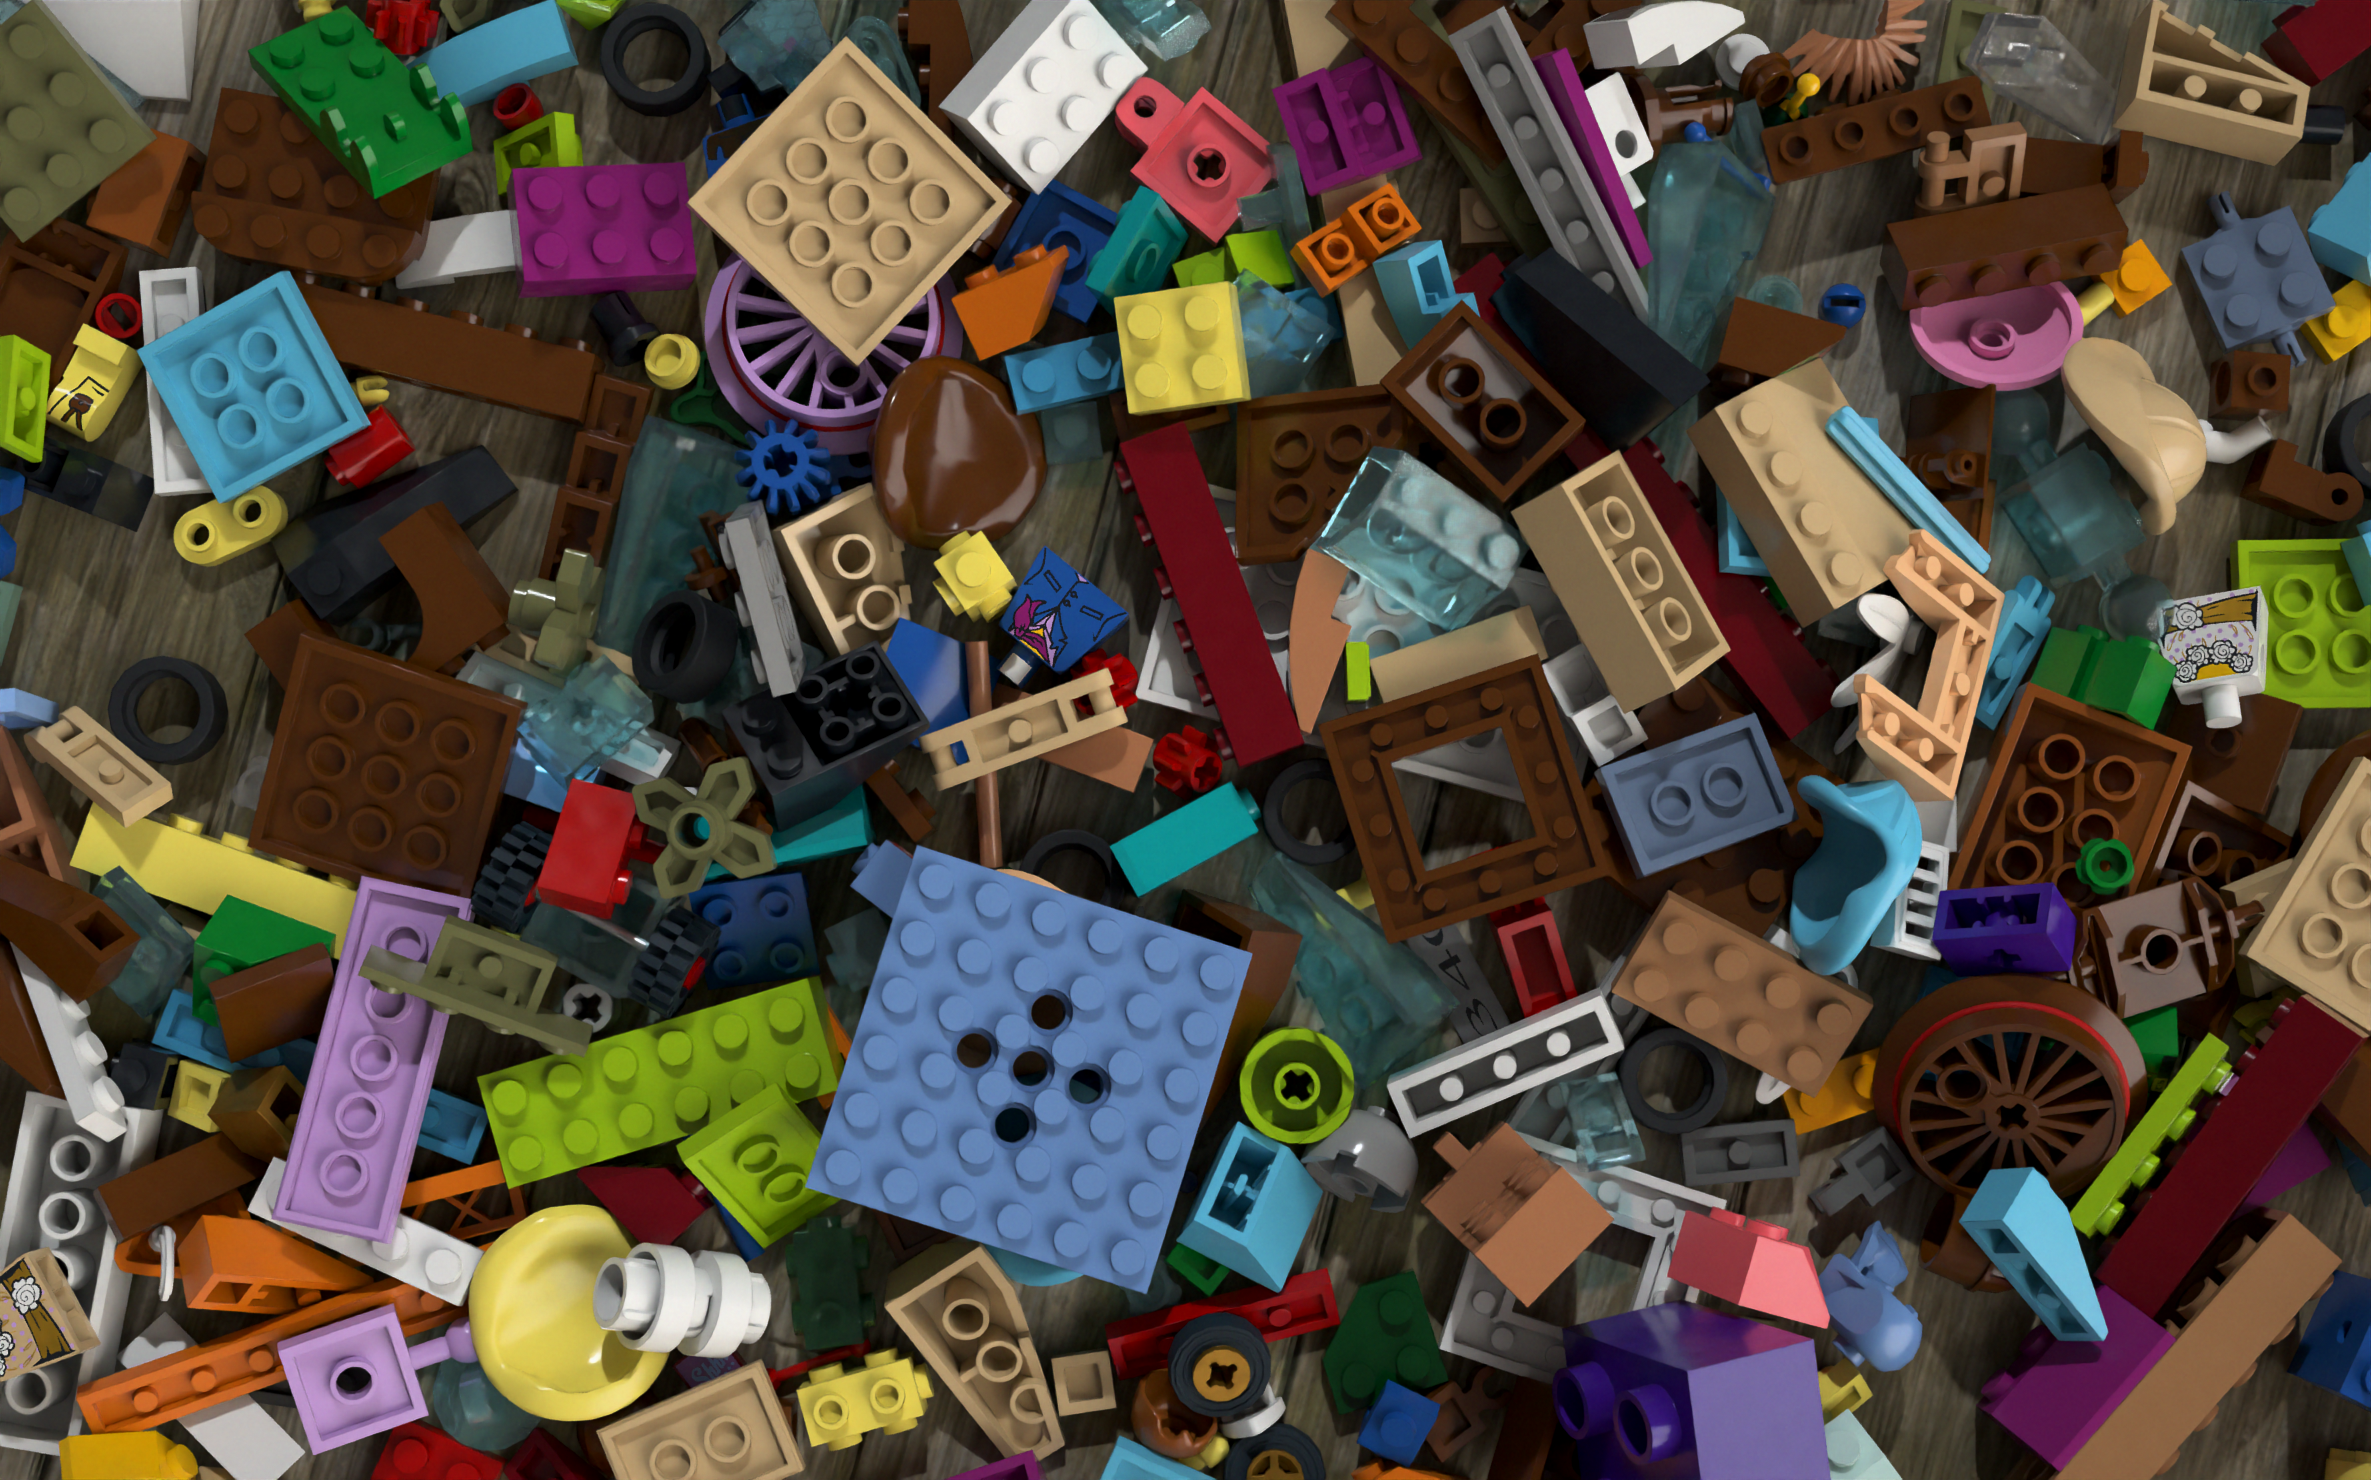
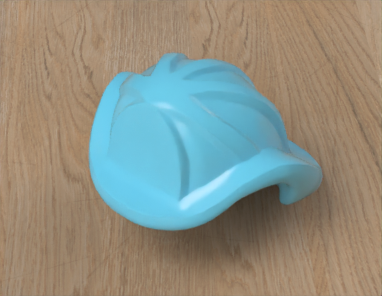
[1789,775,1922,976]

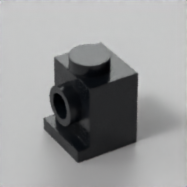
[108,1038,190,1111]

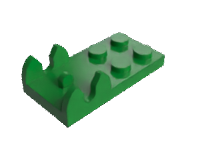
[248,5,473,199]

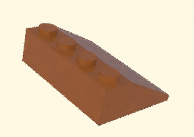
[1947,682,2193,909]

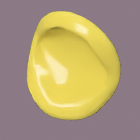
[469,1205,670,1421]

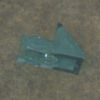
[1559,1072,1646,1172]

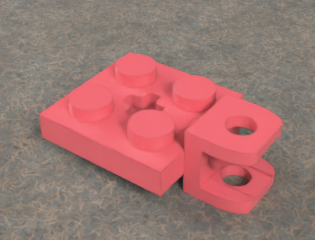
[1114,77,1288,247]

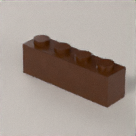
[1879,183,2129,312]

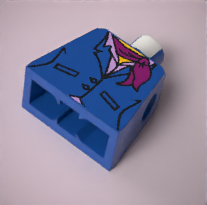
[996,546,1130,689]

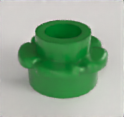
[2075,838,2135,895]

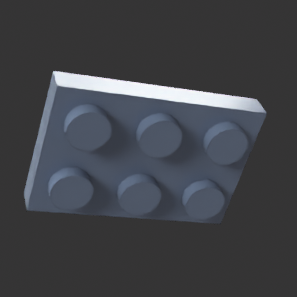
[1594,713,1799,880]

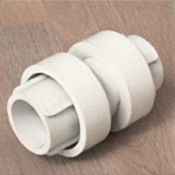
[593,1243,771,1359]

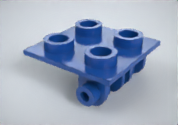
[688,870,820,990]

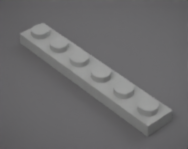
[1448,6,1659,326]

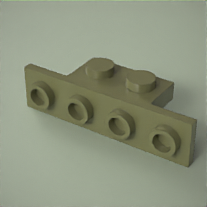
[358,914,593,1057]

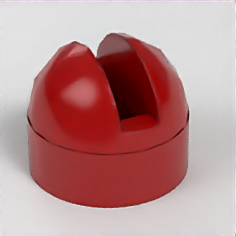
[493,83,544,131]
[95,293,143,339]

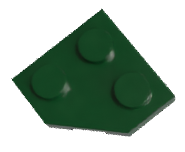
[1321,1268,1449,1415]

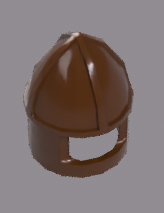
[1918,1191,2015,1294]

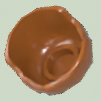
[1131,1368,1217,1459]

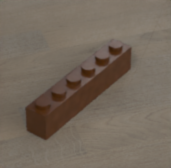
[265,270,606,428]

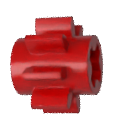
[365,0,439,55]
[1070,648,1139,716]
[1153,725,1222,800]

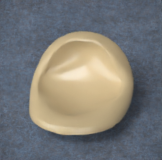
[2061,337,2207,535]

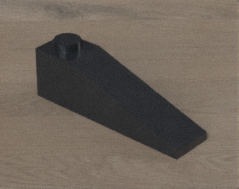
[270,445,519,628]

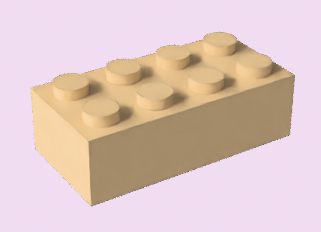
[1511,450,1731,714]

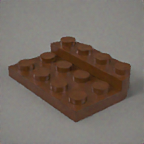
[191,87,442,287]

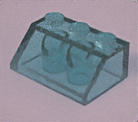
[1316,446,1530,632]

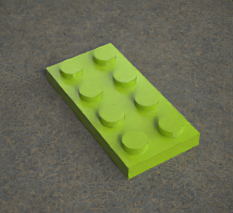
[2069,1033,2233,1241]

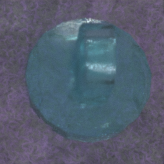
[433,1357,543,1451]

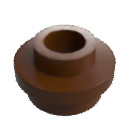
[1738,52,1794,107]

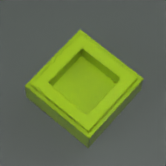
[1343,642,1371,704]

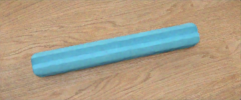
[1825,406,1991,575]

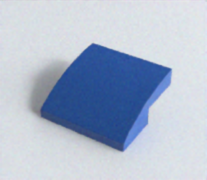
[886,617,1001,765]

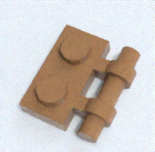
[1913,121,2027,218]

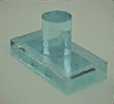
[1235,140,1312,265]

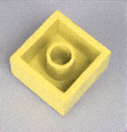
[1114,281,1251,416]

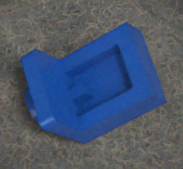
[1356,1380,1440,1468]

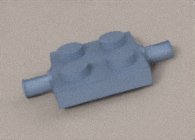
[2178,191,2336,370]

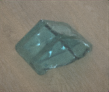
[1233,267,1337,398]

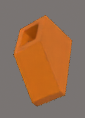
[951,244,1070,361]

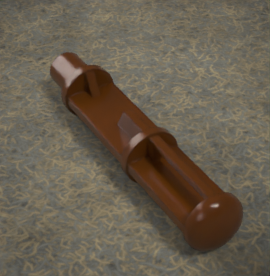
[677,716,773,836]

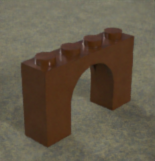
[244,501,512,692]

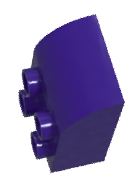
[1552,1299,1831,1480]

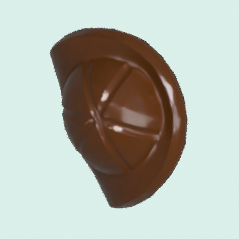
[867,355,1048,551]

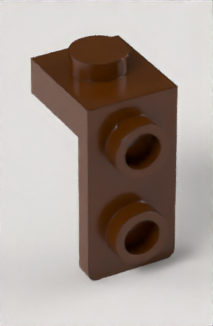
[2020,130,2149,204]

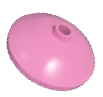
[1908,281,2084,391]

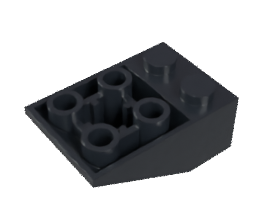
[721,640,930,833]

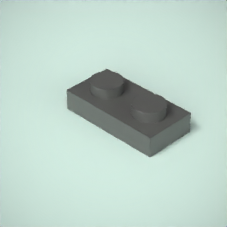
[1677,1118,1800,1187]

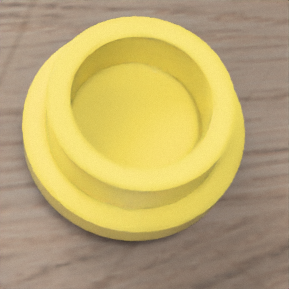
[644,334,700,390]

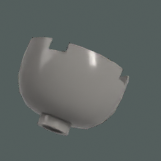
[1301,1106,1419,1213]

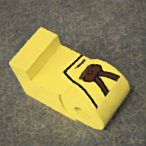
[46,323,143,442]

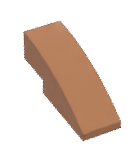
[1287,548,1352,737]
[991,683,1154,795]
[0,725,83,890]

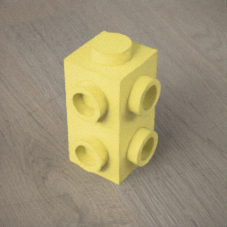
[932,531,1019,623]
[796,1346,934,1451]

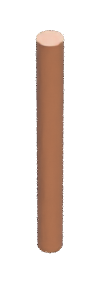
[965,640,1003,868]

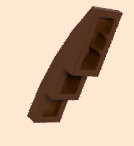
[538,372,656,582]

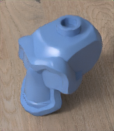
[1818,1221,1922,1372]

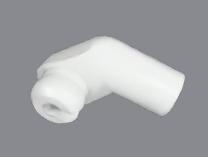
[2198,415,2274,464]

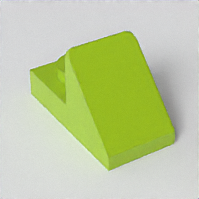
[493,112,584,197]
[1172,230,1295,303]
[0,334,51,463]

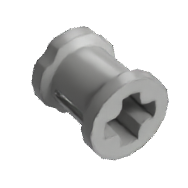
[562,981,623,1033]

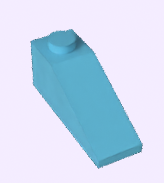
[1959,1167,2108,1341]

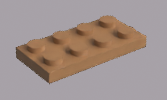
[1611,890,1874,1098]

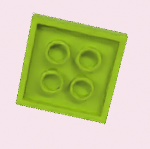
[2230,539,2371,710]

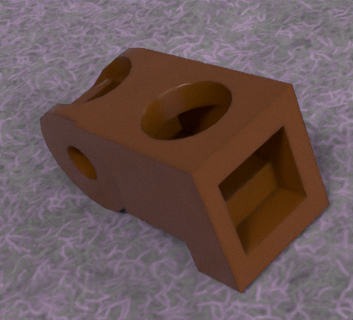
[2239,438,2364,527]

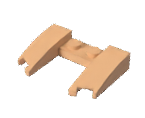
[1853,529,2005,802]

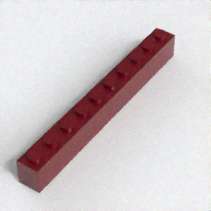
[1453,252,1841,742]

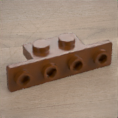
[1759,75,1992,186]

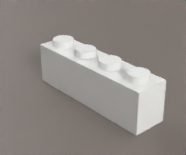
[1386,987,1624,1139]

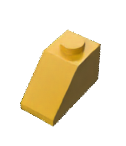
[58,1430,198,1480]

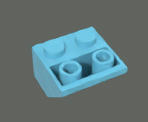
[1176,1121,1323,1293]

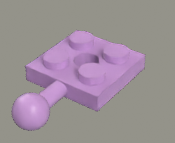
[277,1303,478,1455]

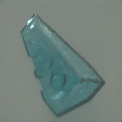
[1648,140,1776,363]
[594,415,751,653]
[1247,851,1461,1090]

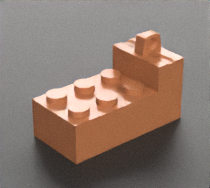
[1420,1120,1614,1308]

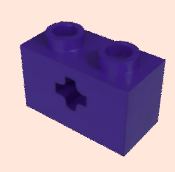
[1932,882,2077,977]

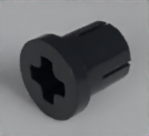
[589,291,662,367]

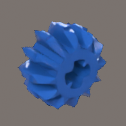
[734,419,831,516]

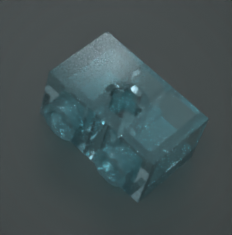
[517,654,655,792]

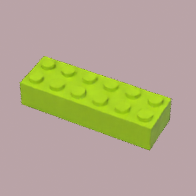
[477,976,845,1189]

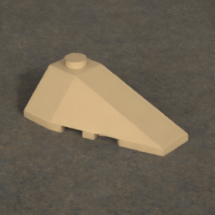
[769,481,912,660]
[884,1241,1065,1461]

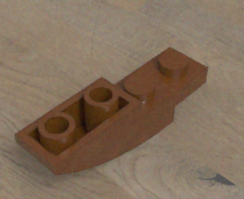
[898,0,974,144]

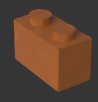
[86,128,207,259]

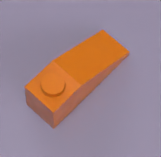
[177,1215,374,1315]

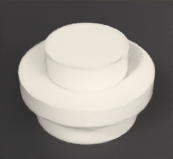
[1714,34,1770,90]

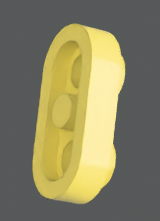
[174,485,288,567]

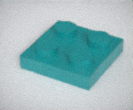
[1084,185,1189,323]

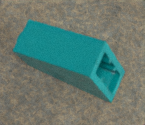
[1110,781,1262,899]

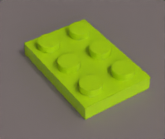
[676,1082,841,1249]

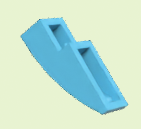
[406,0,579,108]
[1372,240,1480,350]

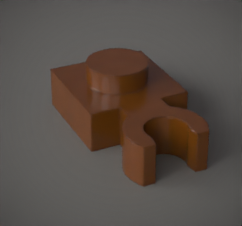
[1424,1364,1512,1463]

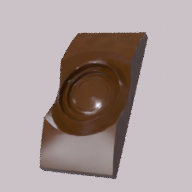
[0,217,129,433]

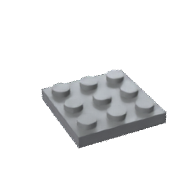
[718,499,807,697]

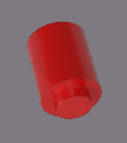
[323,404,416,489]

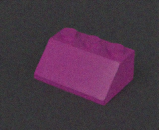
[1976,1279,2177,1472]

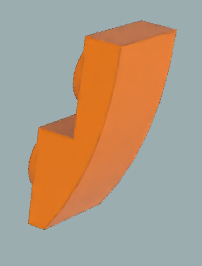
[1289,182,1422,298]

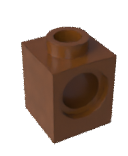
[2208,350,2291,422]

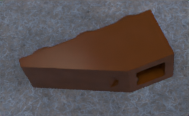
[0,855,142,1004]

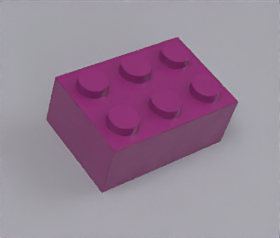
[507,162,697,298]

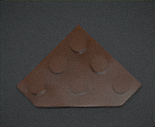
[1235,384,1408,566]

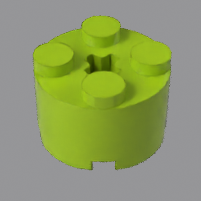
[1238,1026,1355,1144]

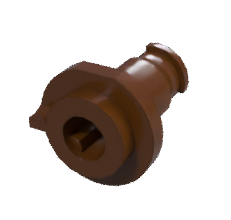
[1621,73,1734,165]

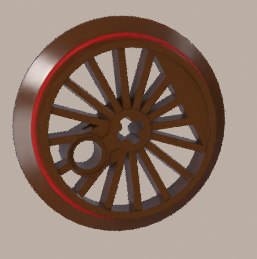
[1872,972,2148,1202]

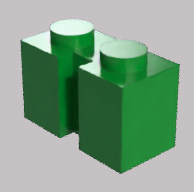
[2030,624,2178,731]

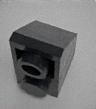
[14,436,155,532]

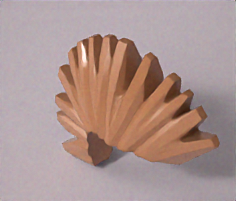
[1782,0,1927,106]

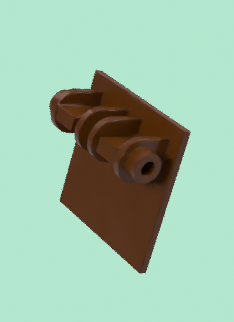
[1898,384,1996,503]

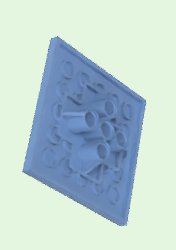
[805,845,1253,1294]

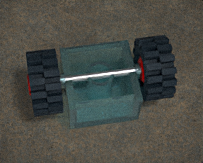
[470,821,721,1019]

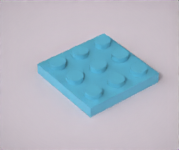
[136,271,371,504]

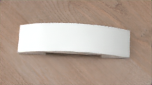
[395,210,515,289]

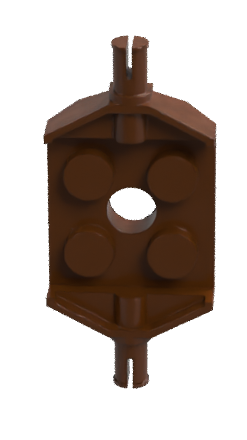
[2029,873,2265,1019]

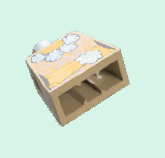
[0,1247,101,1382]

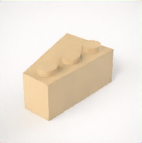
[2112,0,2310,166]

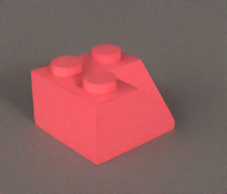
[1667,1206,1830,1329]

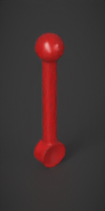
[766,1335,871,1390]

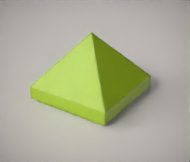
[556,0,627,32]

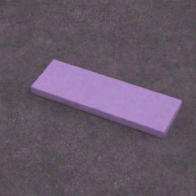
[271,876,476,1244]

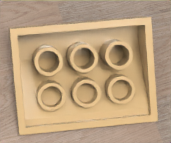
[1686,358,1917,628]

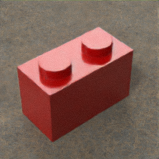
[537,778,650,920]

